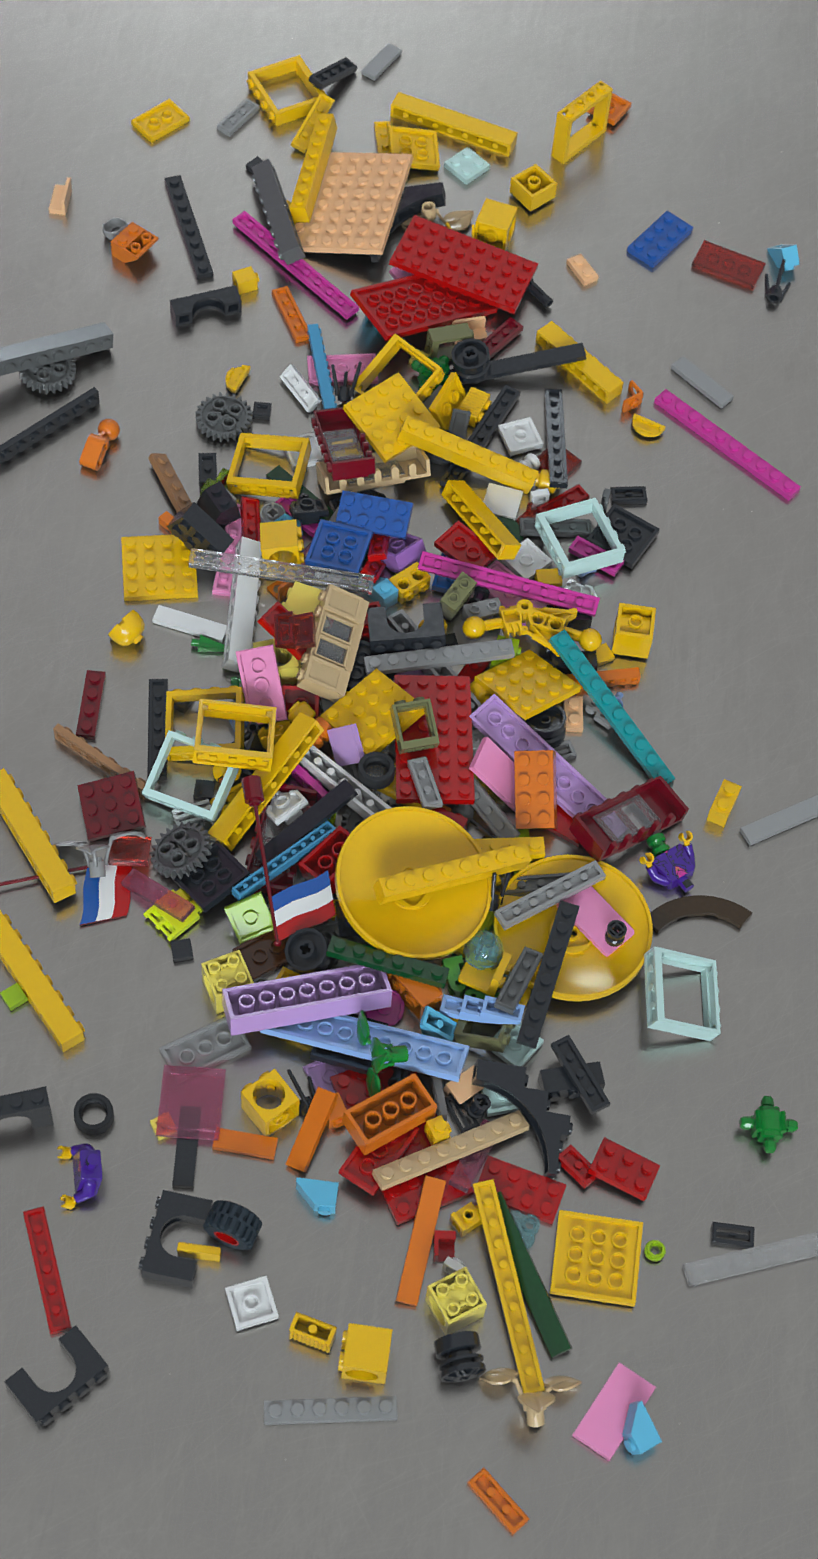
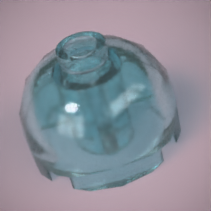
[463,930,504,970]

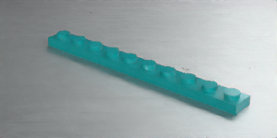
[549,629,676,784]

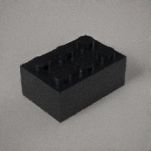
[167,502,234,564]

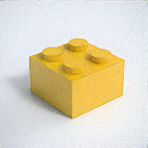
[509,164,557,212]

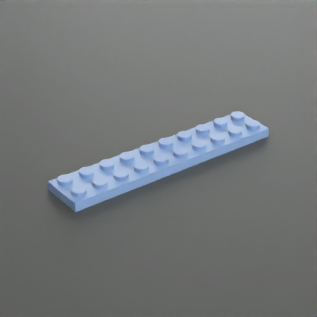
[260,1015,469,1082]

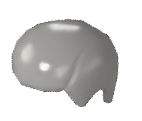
[102,218,128,240]

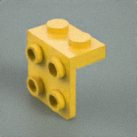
[458,952,513,997]

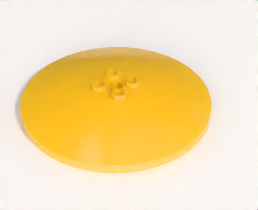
[335,806,492,960]
[493,855,653,1001]

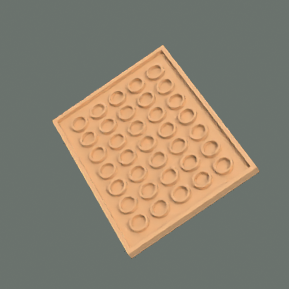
[295,152,413,255]

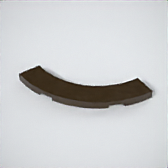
[650,895,752,934]

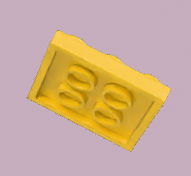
[388,126,440,171]

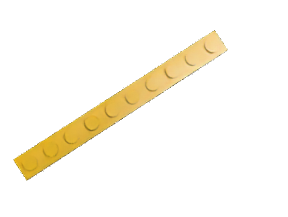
[473,1179,545,1393]

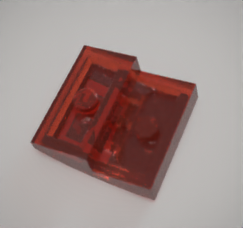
[274,611,316,649]

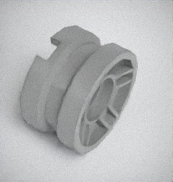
[260,502,285,523]

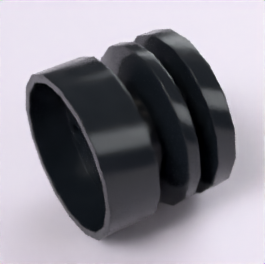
[434,1331,486,1383]

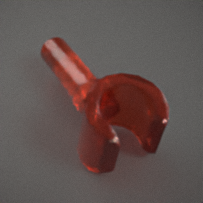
[515,502,538,523]

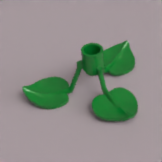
[356,1010,408,1097]

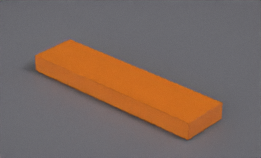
[272,286,309,343]
[285,1087,338,1173]

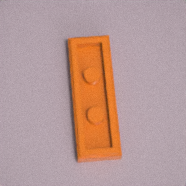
[212,1127,278,1160]
[467,1468,530,1536]

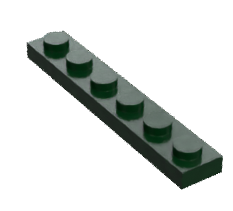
[326,936,450,989]

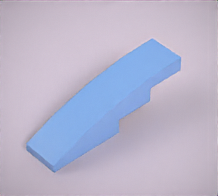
[439,994,525,1024]

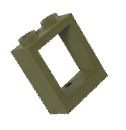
[424,323,474,362]
[440,571,477,621]
[390,697,440,754]
[454,1020,516,1053]

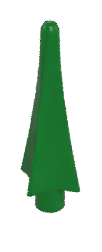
[191,635,225,652]

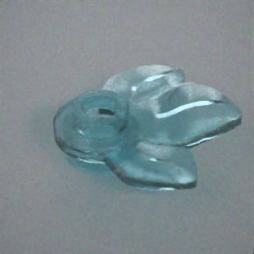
[511,1210,540,1249]

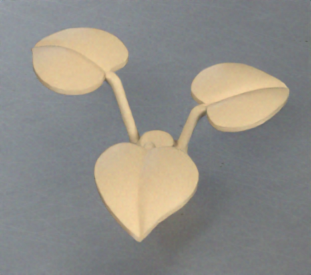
[402,201,474,231]
[479,1368,582,1427]

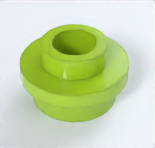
[644,1240,666,1261]

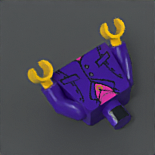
[639,831,696,892]
[57,1143,102,1210]

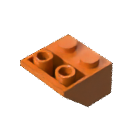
[111,222,159,263]

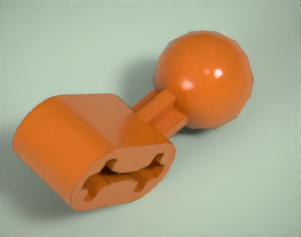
[79,418,120,471]

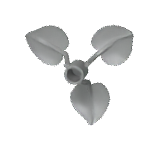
[53,831,145,878]

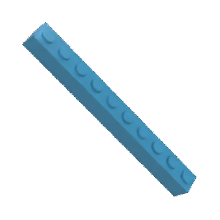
[307,324,337,409]
[232,820,336,901]

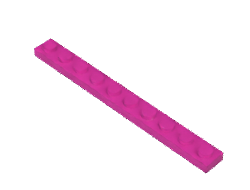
[232,211,359,320]
[654,389,801,501]
[418,551,600,617]

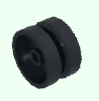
[451,339,491,384]
[524,704,566,748]
[285,928,335,975]

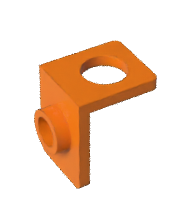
[621,380,644,413]
[267,578,294,602]

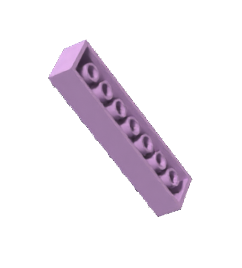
[222,965,392,1036]

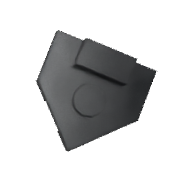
[289,493,329,525]

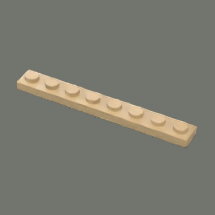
[372,1110,529,1191]

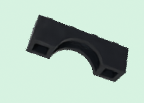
[170,285,242,327]

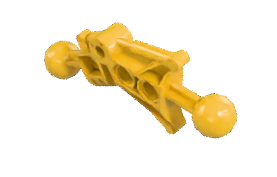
[462,599,602,657]

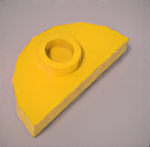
[225,365,250,394]
[632,413,666,437]

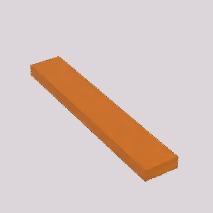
[395,1176,446,1307]

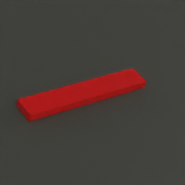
[23,1206,72,1335]

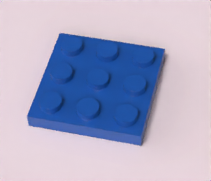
[305,519,373,577]

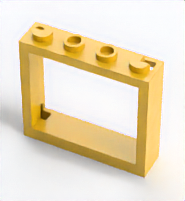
[246,55,326,126]
[551,80,613,164]
[351,334,445,402]
[226,433,311,499]
[165,686,245,762]
[193,699,277,772]

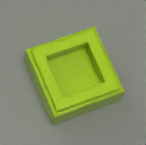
[0,983,28,1011]

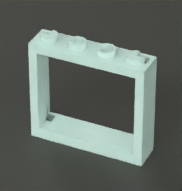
[535,498,626,579]
[142,730,239,823]
[644,946,721,1041]

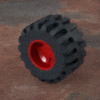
[203,1200,263,1250]

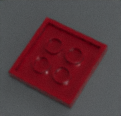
[77,771,146,842]

